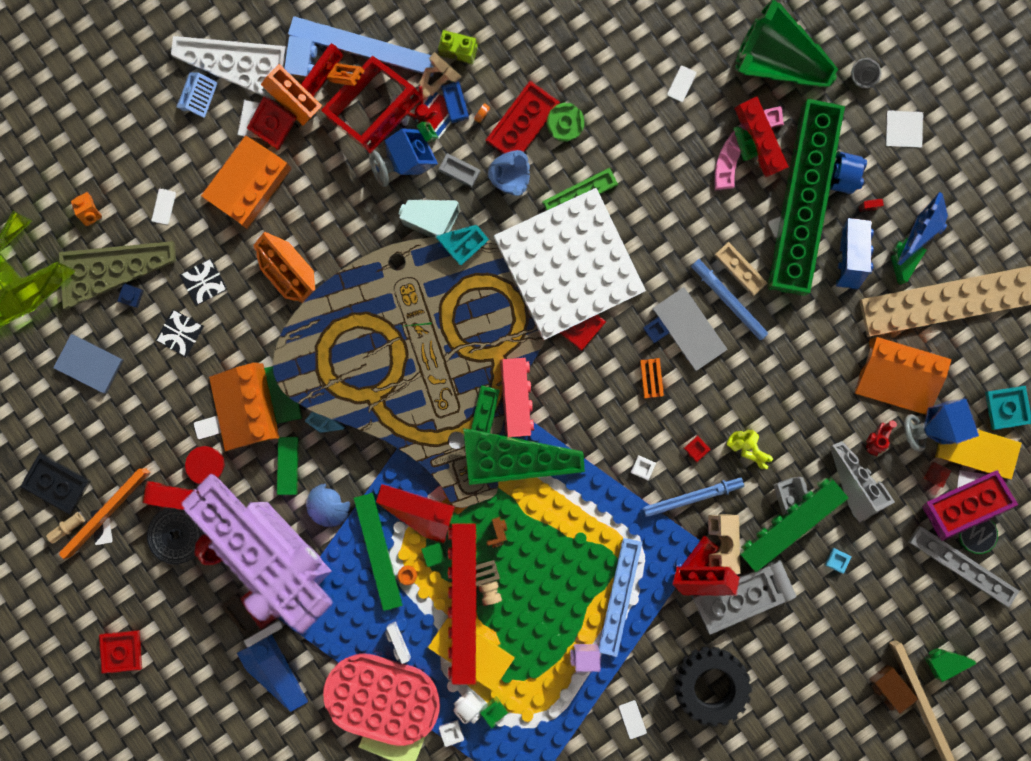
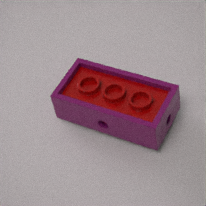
[922,470,1018,542]

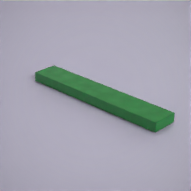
[354,493,403,611]

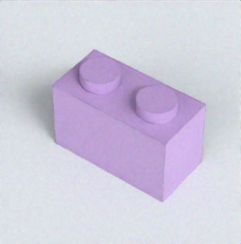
[570,644,600,672]

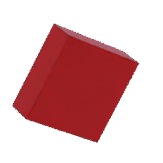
[858,199,884,212]
[683,435,711,463]

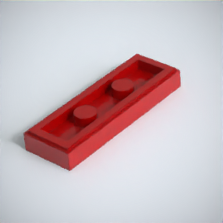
[301,43,343,97]

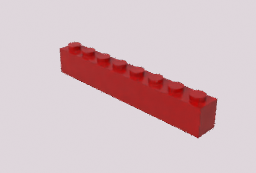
[448,523,476,684]

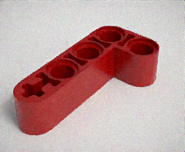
[142,481,194,510]

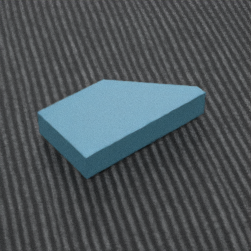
[305,411,345,433]

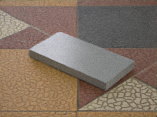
[652,287,728,371]

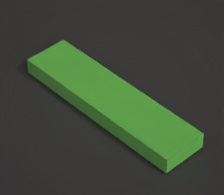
[542,168,618,211]

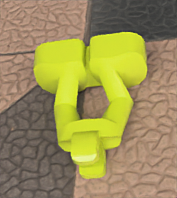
[727,430,773,469]

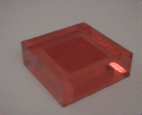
[924,462,951,488]

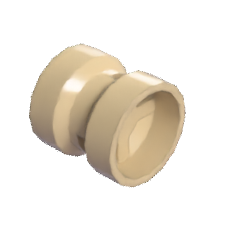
[478,581,502,605]

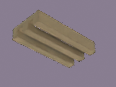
[476,560,500,586]

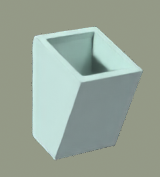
[399,200,460,237]

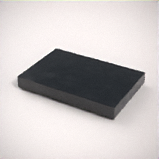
[20,453,91,515]

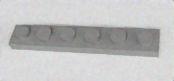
[908,526,1019,607]

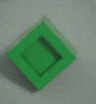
[480,696,508,728]

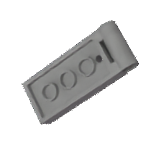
[692,560,796,634]

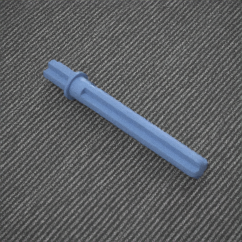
[691,259,768,340]
[643,477,744,517]

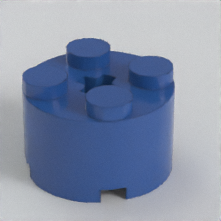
[830,151,867,194]

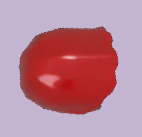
[194,534,223,566]

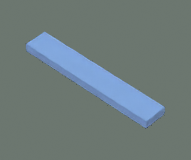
[598,538,642,657]

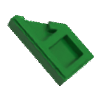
[733,126,758,161]

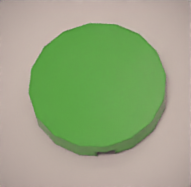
[547,103,584,142]

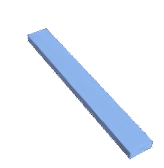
[288,16,434,77]

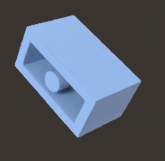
[284,36,317,81]

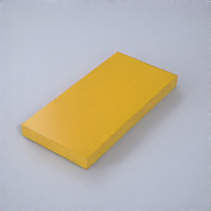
[935,429,1022,480]
[428,617,514,691]

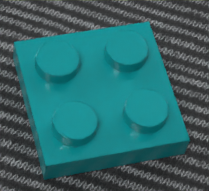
[985,386,1031,430]

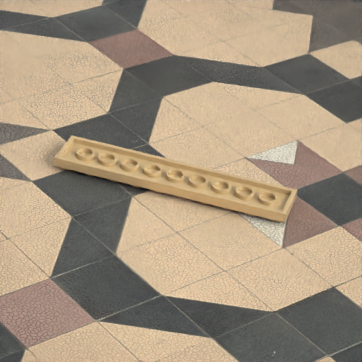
[860,266,1031,337]

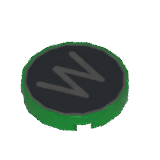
[958,519,998,554]

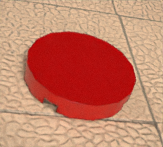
[185,446,225,484]

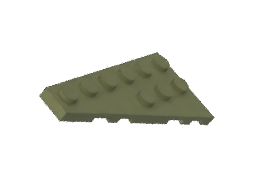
[59,241,176,310]

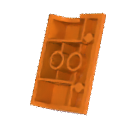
[201,135,292,229]
[854,337,952,415]
[209,363,280,451]

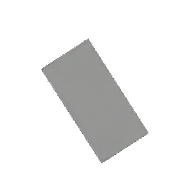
[438,153,481,188]

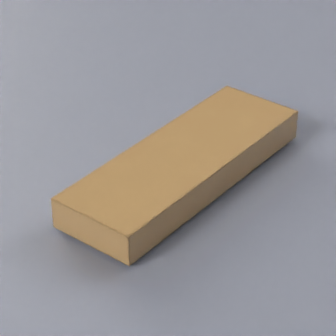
[714,242,767,297]

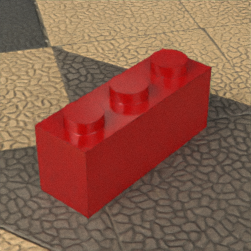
[673,566,740,596]

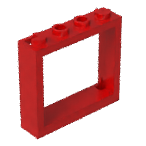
[321,55,422,154]

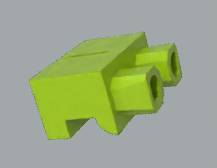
[438,30,478,64]

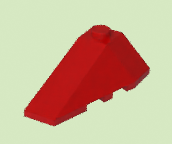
[376,484,455,543]

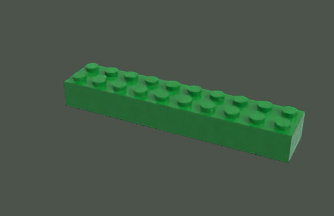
[767,99,845,296]

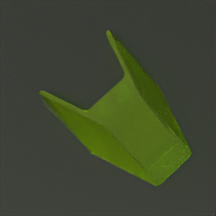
[0,211,75,327]

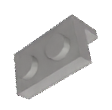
[773,477,807,515]

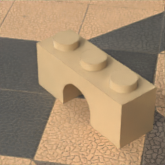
[708,514,740,574]

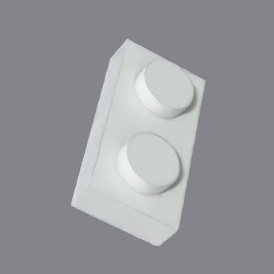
[385,621,411,664]

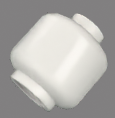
[454,694,483,724]

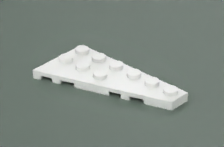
[171,36,287,103]

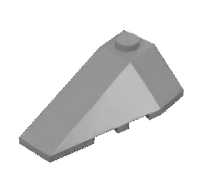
[830,441,895,523]

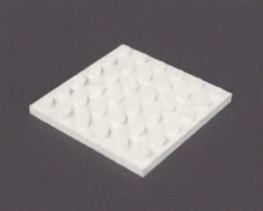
[493,188,646,340]

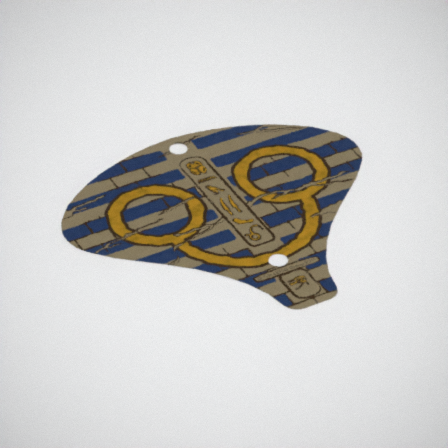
[273,237,547,508]

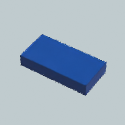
[441,81,469,123]

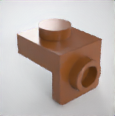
[487,516,508,548]

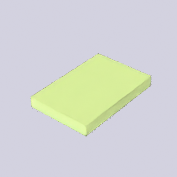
[359,737,425,761]

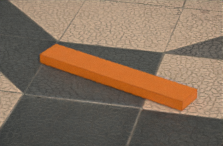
[59,468,150,559]

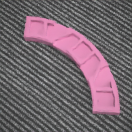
[714,106,784,190]

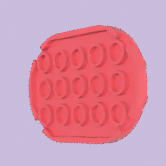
[323,654,440,746]

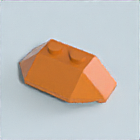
[253,232,315,303]

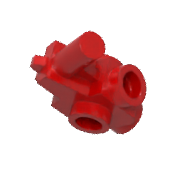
[866,420,897,457]

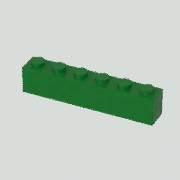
[740,477,849,572]

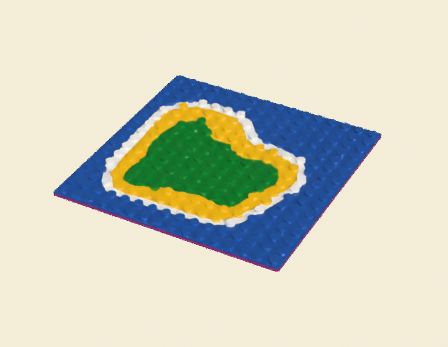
[278,422,700,761]

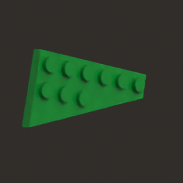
[463,428,585,485]

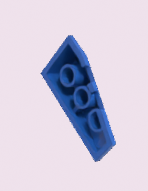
[897,192,948,265]
[237,634,308,712]

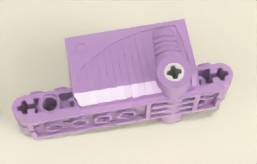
[182,474,332,633]

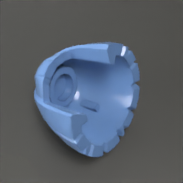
[488,150,530,196]
[306,484,350,527]

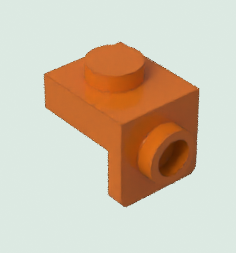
[71,192,102,226]

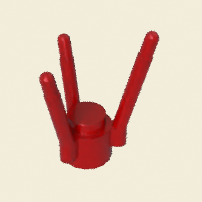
[405,86,437,122]

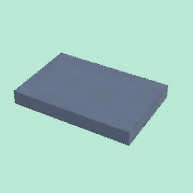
[53,334,124,394]

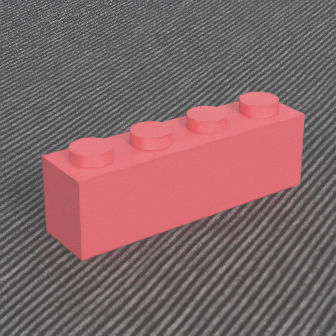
[500,358,534,437]

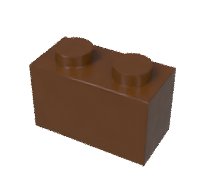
[870,665,918,714]

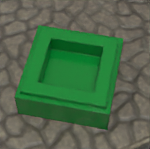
[417,122,438,142]
[421,542,446,567]

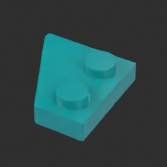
[435,225,489,266]

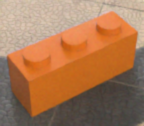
[260,64,322,126]

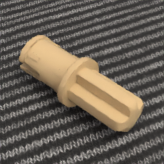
[46,512,85,544]

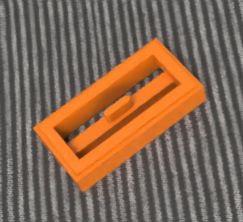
[327,63,364,86]
[640,358,664,398]

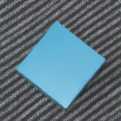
[825,548,852,574]

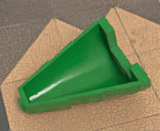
[735,0,838,88]

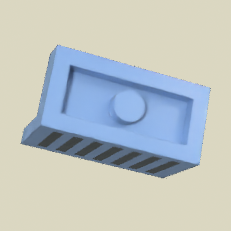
[177,72,217,118]

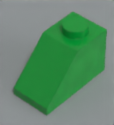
[891,238,926,285]
[924,648,977,682]

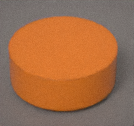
[474,103,490,123]
[398,565,418,585]

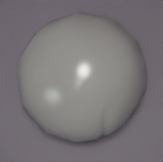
[851,58,882,89]

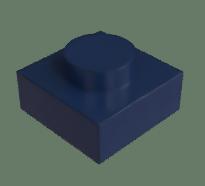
[118,284,144,308]
[643,317,670,344]

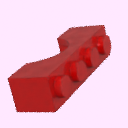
[734,97,789,178]

